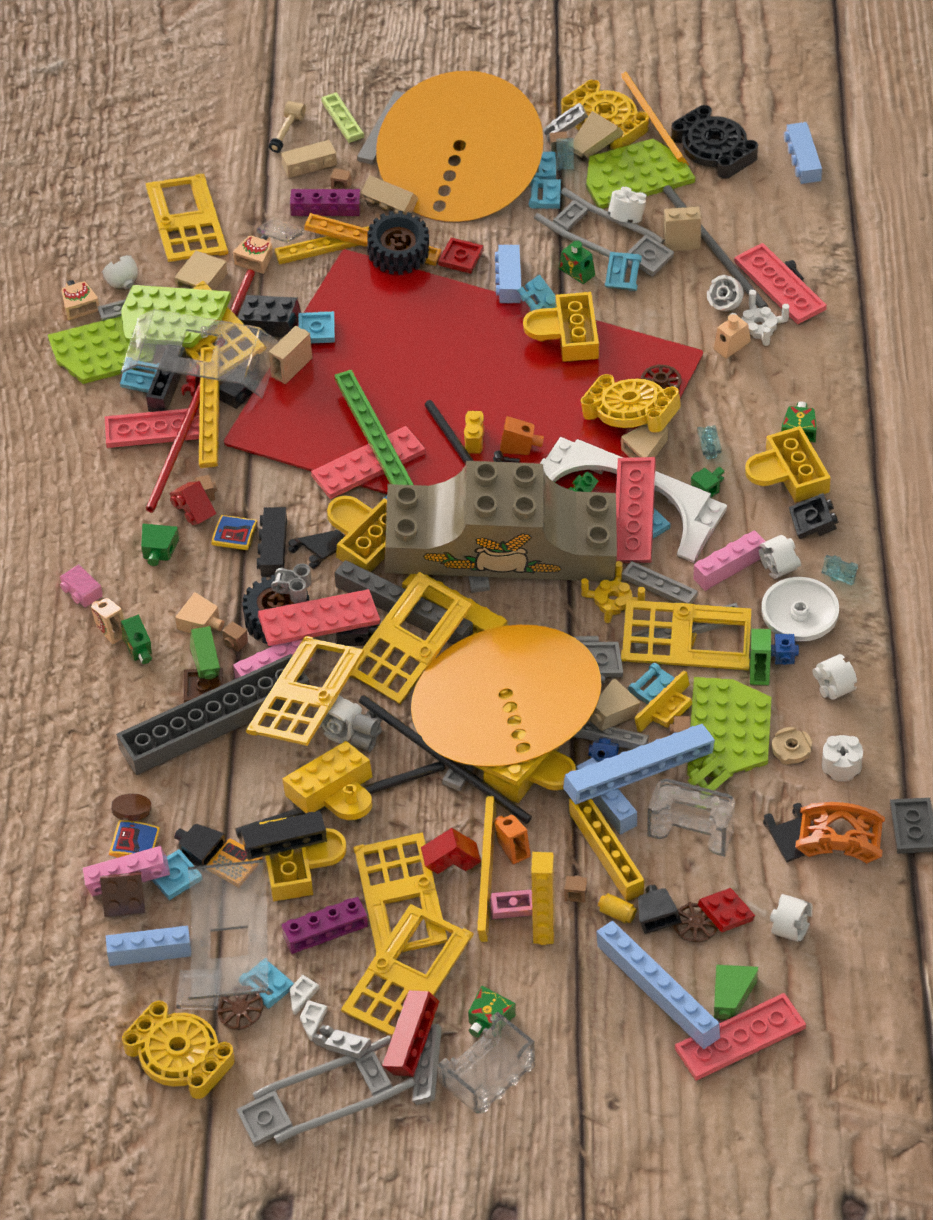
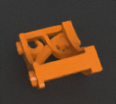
[795,802,885,864]

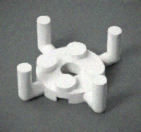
[730,290,789,346]

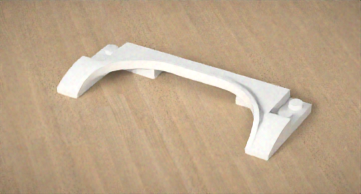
[540,437,727,563]

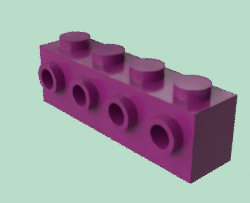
[290,189,361,216]
[281,897,368,955]

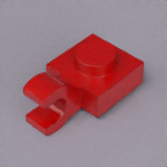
[181,365,200,397]

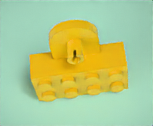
[523,292,599,361]
[745,426,831,503]
[327,496,387,572]
[282,741,373,820]
[484,747,576,804]
[260,816,346,902]

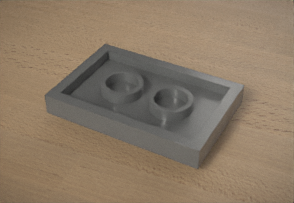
[890,798,933,854]

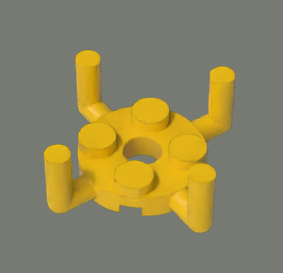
[581,561,645,623]

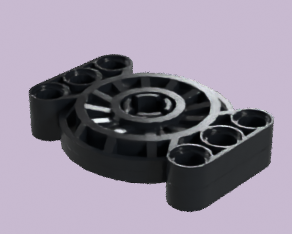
[671,105,758,179]

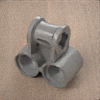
[271,563,311,603]
[351,710,382,752]

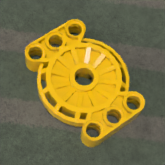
[561,79,649,150]
[581,374,681,433]
[122,1000,235,1099]

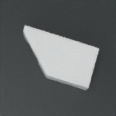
[290,975,319,1015]
[300,1000,328,1041]

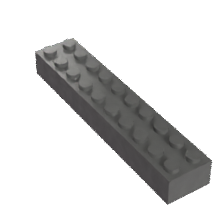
[116,654,310,775]

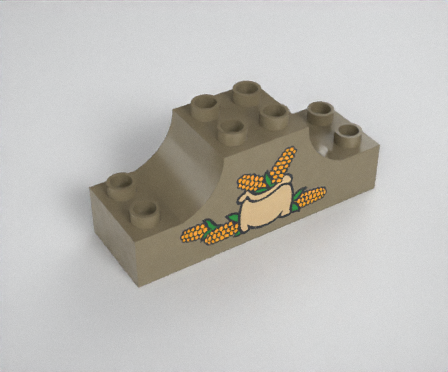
[385,461,617,581]

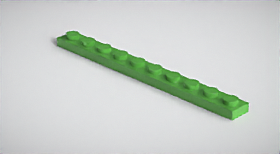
[334,370,413,485]

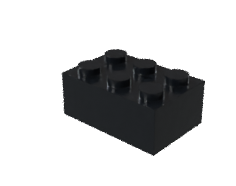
[238,295,301,337]

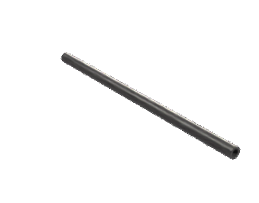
[663,185,768,308]

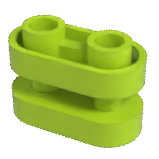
[687,756,731,799]

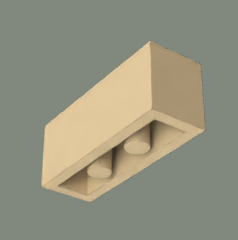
[281,140,337,178]
[360,175,419,215]

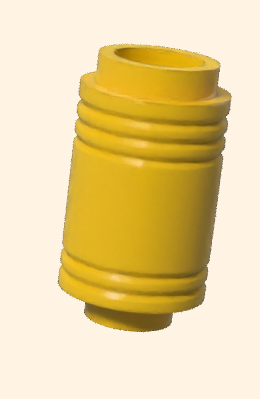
[598,893,637,924]

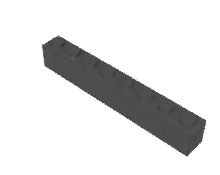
[334,560,473,644]

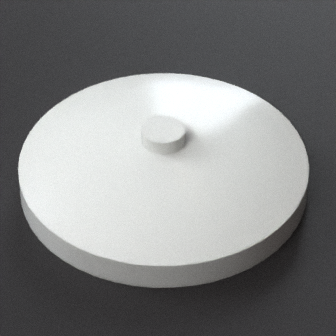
[761,577,839,641]

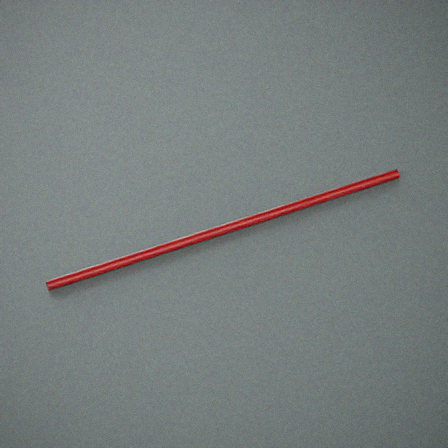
[146,269,255,513]

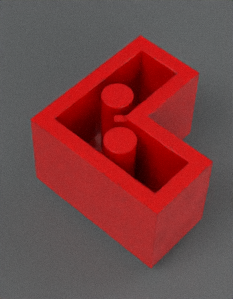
[169,481,217,525]
[421,828,481,874]

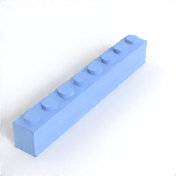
[563,724,715,804]
[596,920,720,1049]

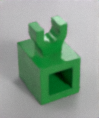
[691,467,724,498]

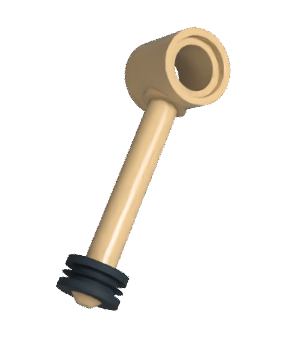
[268,101,306,153]

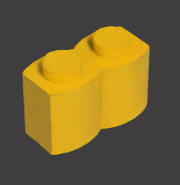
[464,411,484,453]

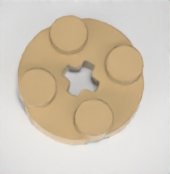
[772,727,812,765]

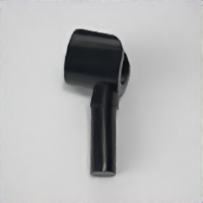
[785,260,804,280]
[493,451,520,463]

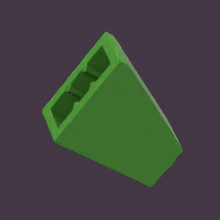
[190,626,220,679]
[750,629,771,685]
[714,965,758,1020]

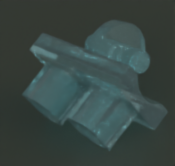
[556,138,574,169]
[697,425,721,459]
[821,555,858,585]

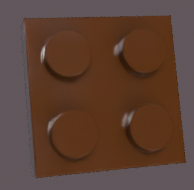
[100,872,146,917]

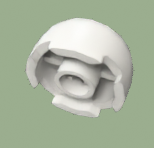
[102,255,138,289]
[707,275,744,312]

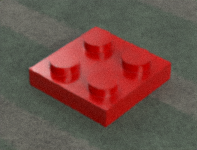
[438,237,484,274]
[697,888,755,933]

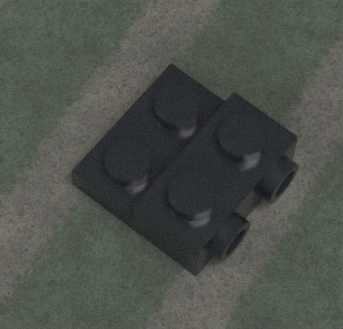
[789,493,839,539]

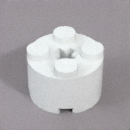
[608,187,646,223]
[759,535,801,579]
[812,654,857,700]
[319,695,362,743]
[822,735,863,782]
[770,894,813,942]

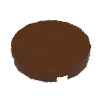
[111,793,151,821]

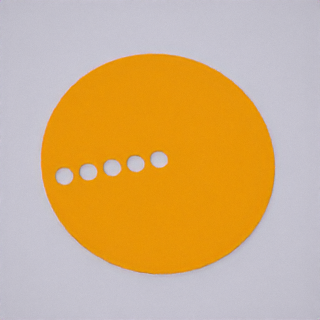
[376,71,544,222]
[411,624,601,767]

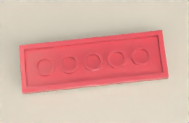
[734,243,827,325]
[105,407,200,448]
[311,426,426,499]
[616,457,656,563]
[258,589,380,646]
[675,993,806,1081]

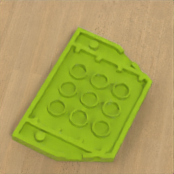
[586,138,695,209]
[121,285,232,348]
[48,316,157,384]
[687,677,771,777]

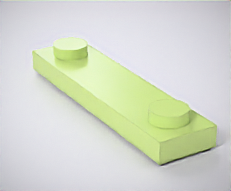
[321,92,364,143]

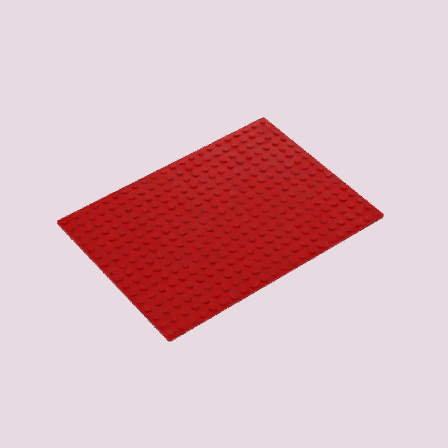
[224,249,703,494]

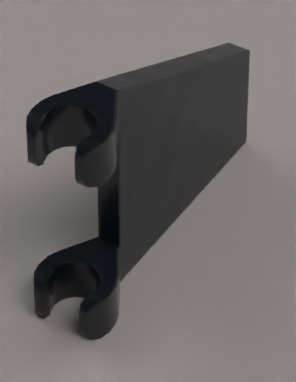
[288,530,345,569]
[763,803,805,863]

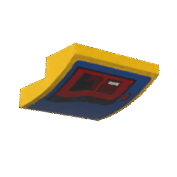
[211,515,258,550]
[109,820,160,858]

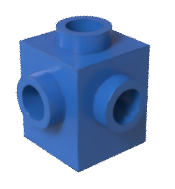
[771,634,799,665]
[588,738,619,762]

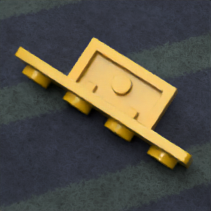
[635,671,693,733]

